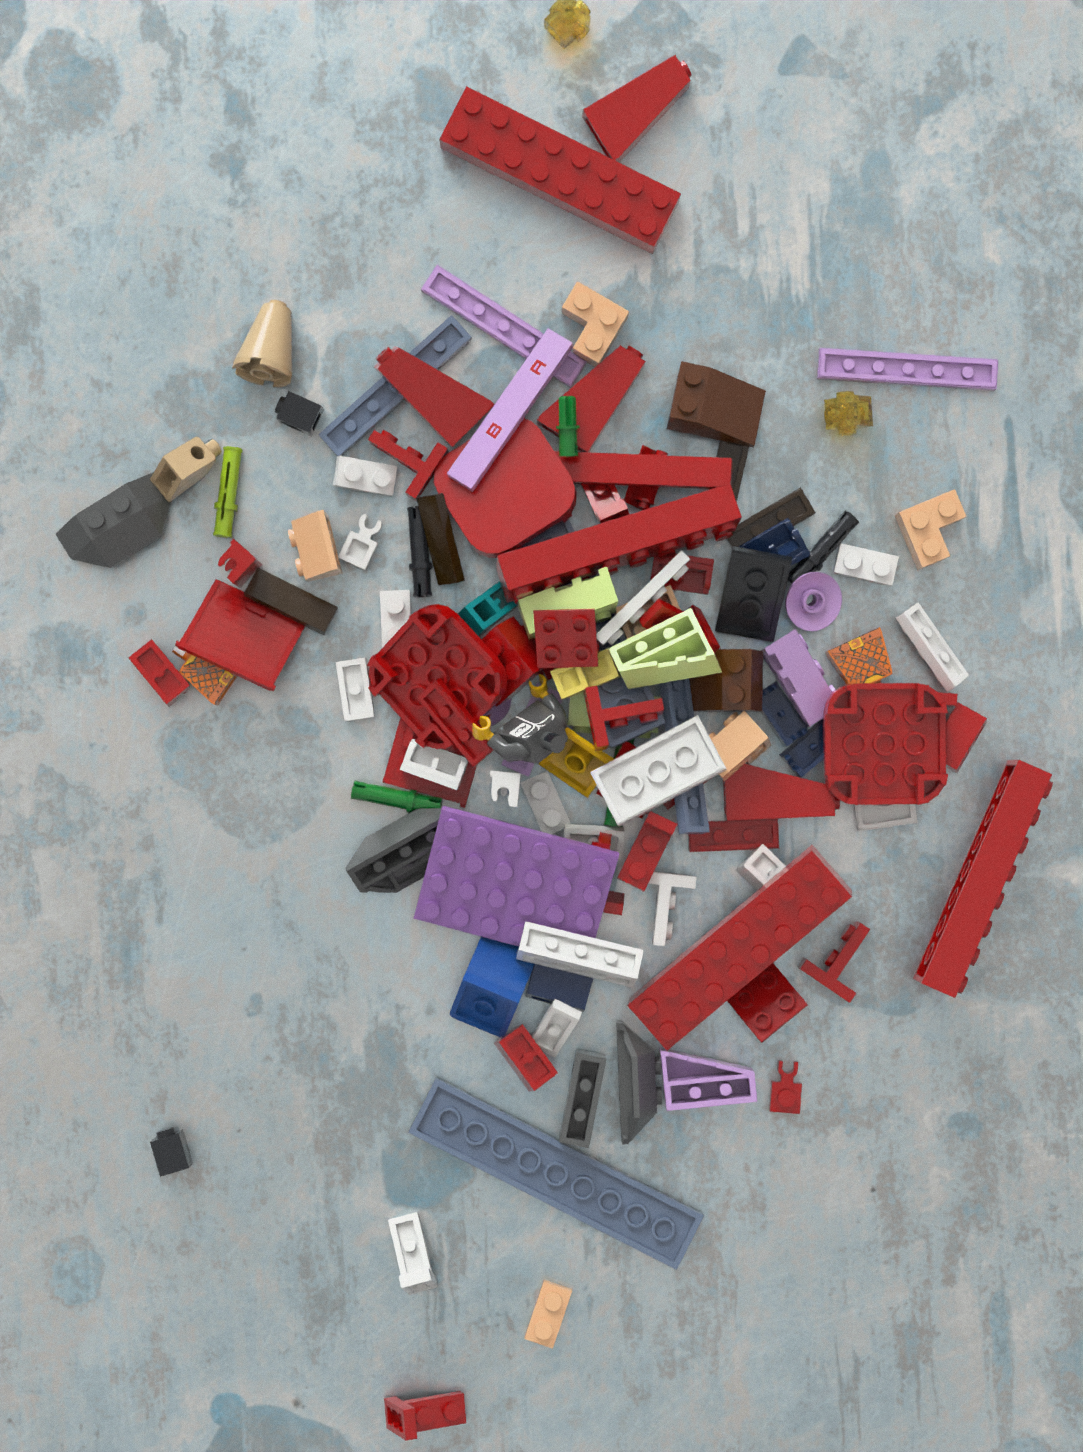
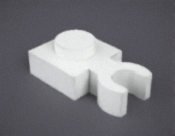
[338,514,382,571]

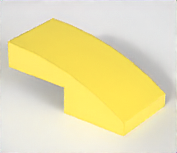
[550,648,621,700]

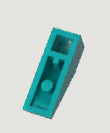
[458,581,518,636]

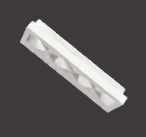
[516,921,644,988]

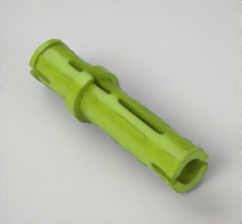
[213,446,243,538]

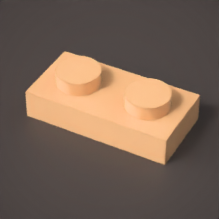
[524,1280,572,1349]

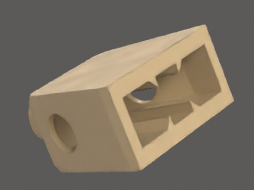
[150,437,222,502]

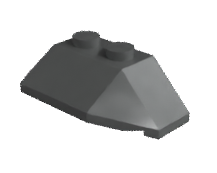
[56,472,172,568]
[345,808,442,893]
[616,1020,662,1145]

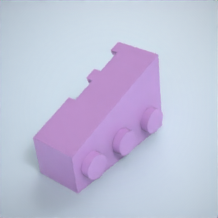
[761,629,836,727]
[659,1047,757,1111]

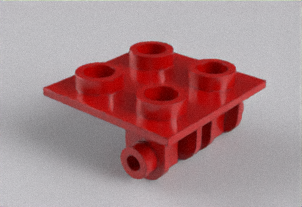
[533,608,599,668]
[728,963,808,1043]

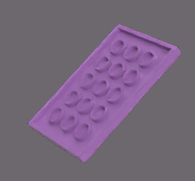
[413,806,619,946]

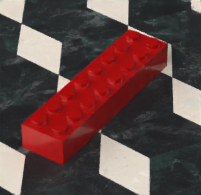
[439,86,681,254]
[496,483,742,604]
[913,760,1053,998]
[627,845,852,1051]

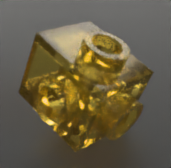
[544,0,591,49]
[824,391,873,436]

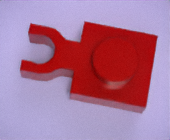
[769,1060,802,1114]

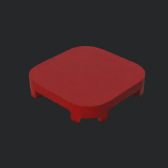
[434,418,577,558]
[367,604,508,750]
[823,683,948,805]

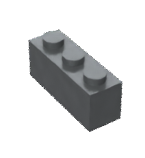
[559,1049,607,1148]

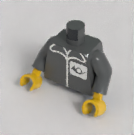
[472,674,568,764]

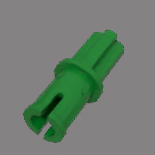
[556,396,580,456]

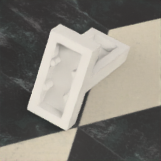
[648,871,697,946]
[388,1212,438,1295]

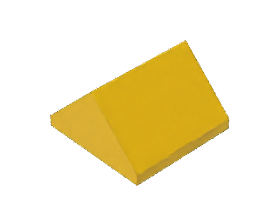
[539,727,614,798]

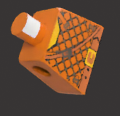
[825,627,893,685]
[172,638,238,706]

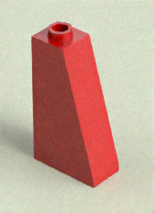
[582,55,692,163]
[537,345,646,452]
[374,346,495,447]
[723,764,840,821]

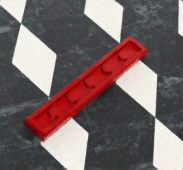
[554,451,733,489]

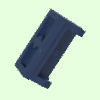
[739,518,811,566]
[761,681,809,747]
[779,719,824,778]
[525,964,593,1013]

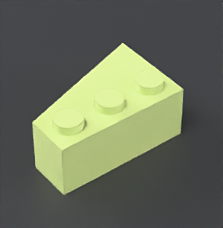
[518,567,618,640]
[608,608,722,689]

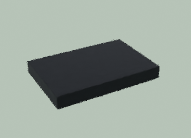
[715,546,792,642]

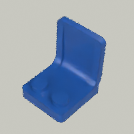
[450,937,535,1037]

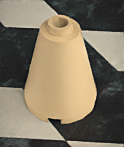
[232,300,292,387]

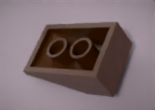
[666,361,766,448]
[689,649,763,712]

